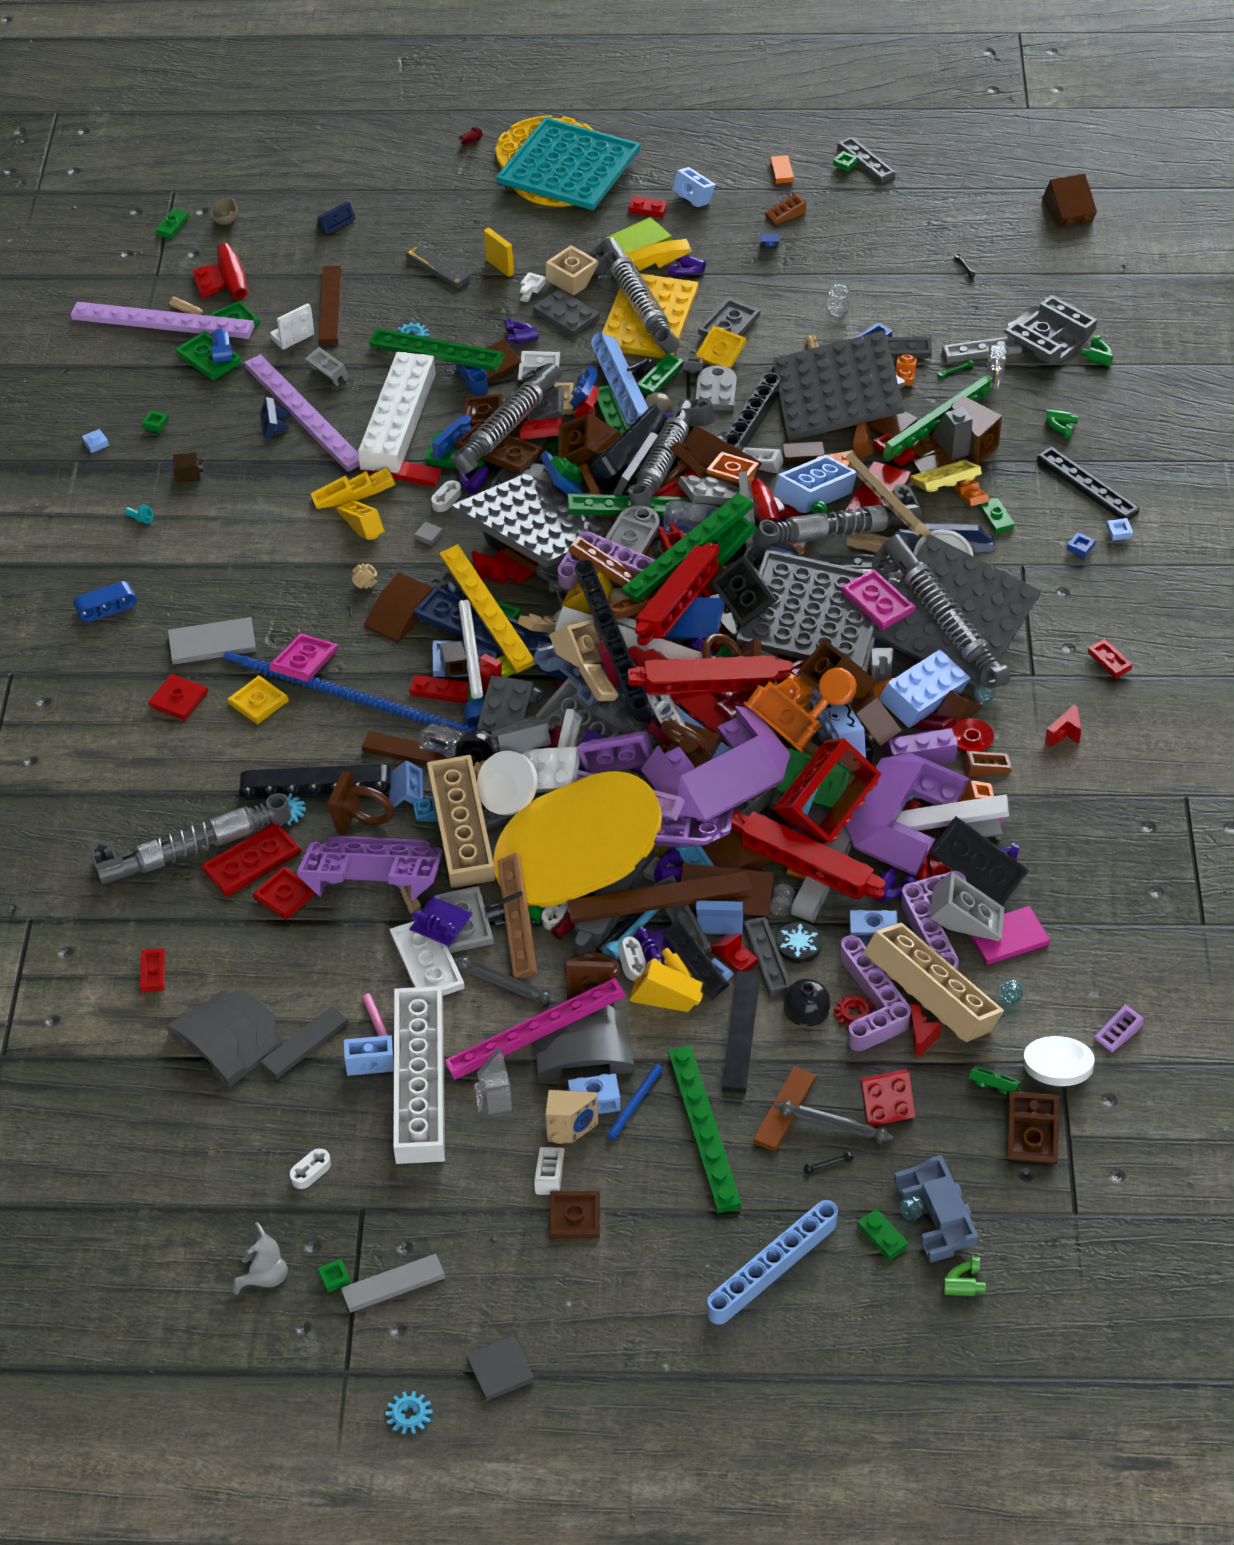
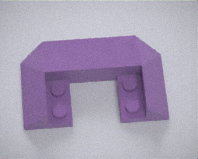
[641,706,791,822]
[844,752,970,876]
[648,781,735,848]
[297,836,443,902]

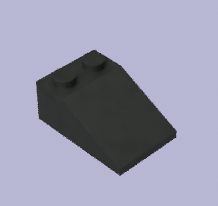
[710,555,776,627]

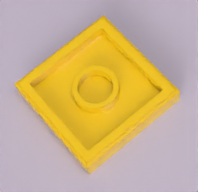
[484,228,514,277]
[695,325,747,369]
[228,676,289,725]

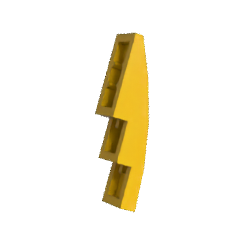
[620,239,692,272]
[310,467,396,509]

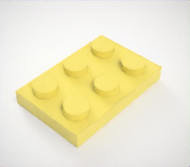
[910,460,982,492]

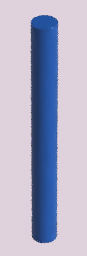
[606,1064,663,1141]

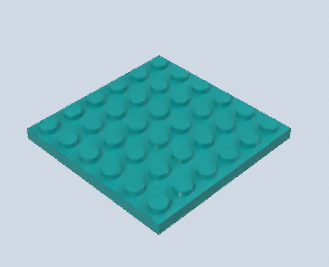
[496,117,641,210]

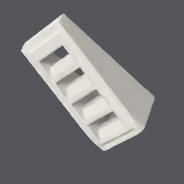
[742,447,783,473]
[534,1147,565,1195]

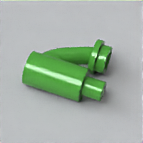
[944,1255,986,1296]

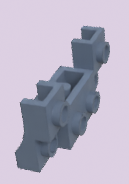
[533,645,623,706]
[894,1155,979,1263]

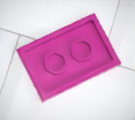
[841,569,915,630]
[270,633,338,682]
[968,906,1050,965]

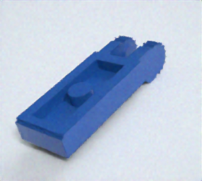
[569,366,598,407]
[432,415,472,460]

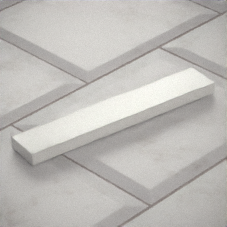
[896,794,1009,831]

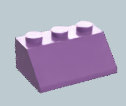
[883,728,957,765]
[578,731,652,774]

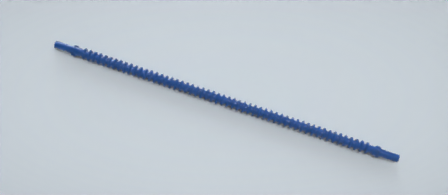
[224,651,586,772]

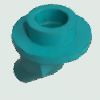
[125,504,154,524]

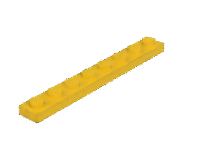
[440,544,535,674]

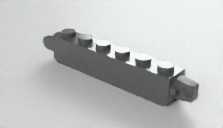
[574,846,656,955]

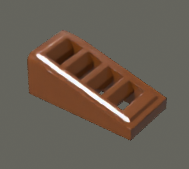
[765,193,806,225]
[853,422,874,459]
[962,751,1013,777]

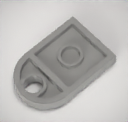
[696,365,736,411]
[678,475,740,505]
[605,505,659,555]

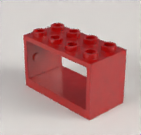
[773,738,882,843]

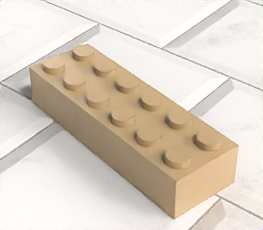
[427,755,495,888]
[863,922,1004,1042]

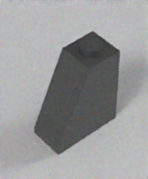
[932,407,973,460]
[490,716,551,753]

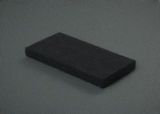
[929,816,1029,906]

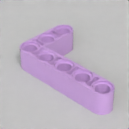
[558,532,667,589]
[901,871,966,970]
[840,935,911,1051]

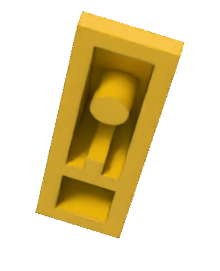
[336,500,385,540]

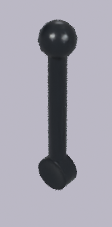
[954,253,975,278]
[804,1152,854,1173]

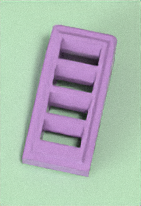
[1094,1004,1144,1053]

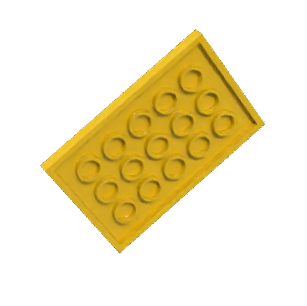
[602,274,699,359]

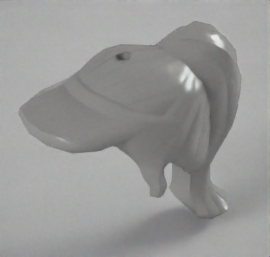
[232,1222,288,1295]

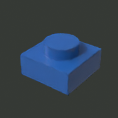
[761,234,780,247]
[1067,532,1096,558]

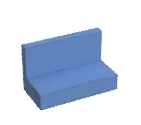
[389,761,423,807]
[696,901,743,935]

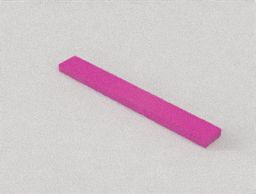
[444,978,625,1080]

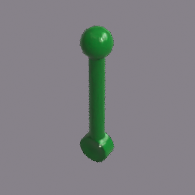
[938,360,974,378]

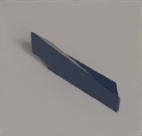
[895,524,995,553]

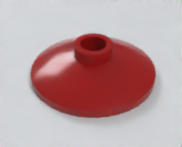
[952,718,994,752]

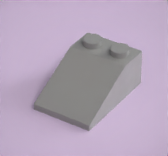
[930,872,1004,941]

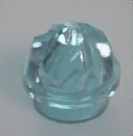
[974,682,996,703]
[1000,979,1023,1003]
[899,1195,925,1220]

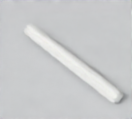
[459,599,483,699]

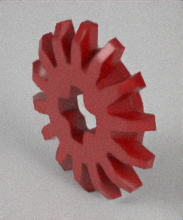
[833,993,875,1028]

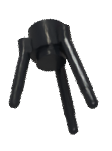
[627,358,656,394]
[485,891,536,926]

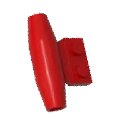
[192,243,247,300]
[751,478,808,522]

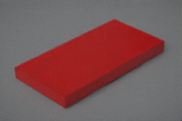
[845,461,911,513]
[201,823,301,897]

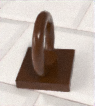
[660,442,709,488]
[702,633,761,659]
[660,720,723,768]
[327,771,394,834]
[564,952,620,1007]

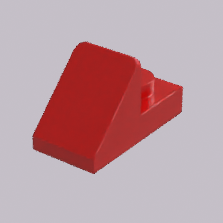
[471,550,508,585]
[1045,705,1081,747]
[710,933,758,973]
[910,1004,942,1057]

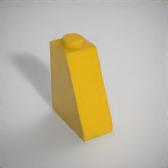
[629,960,703,1012]

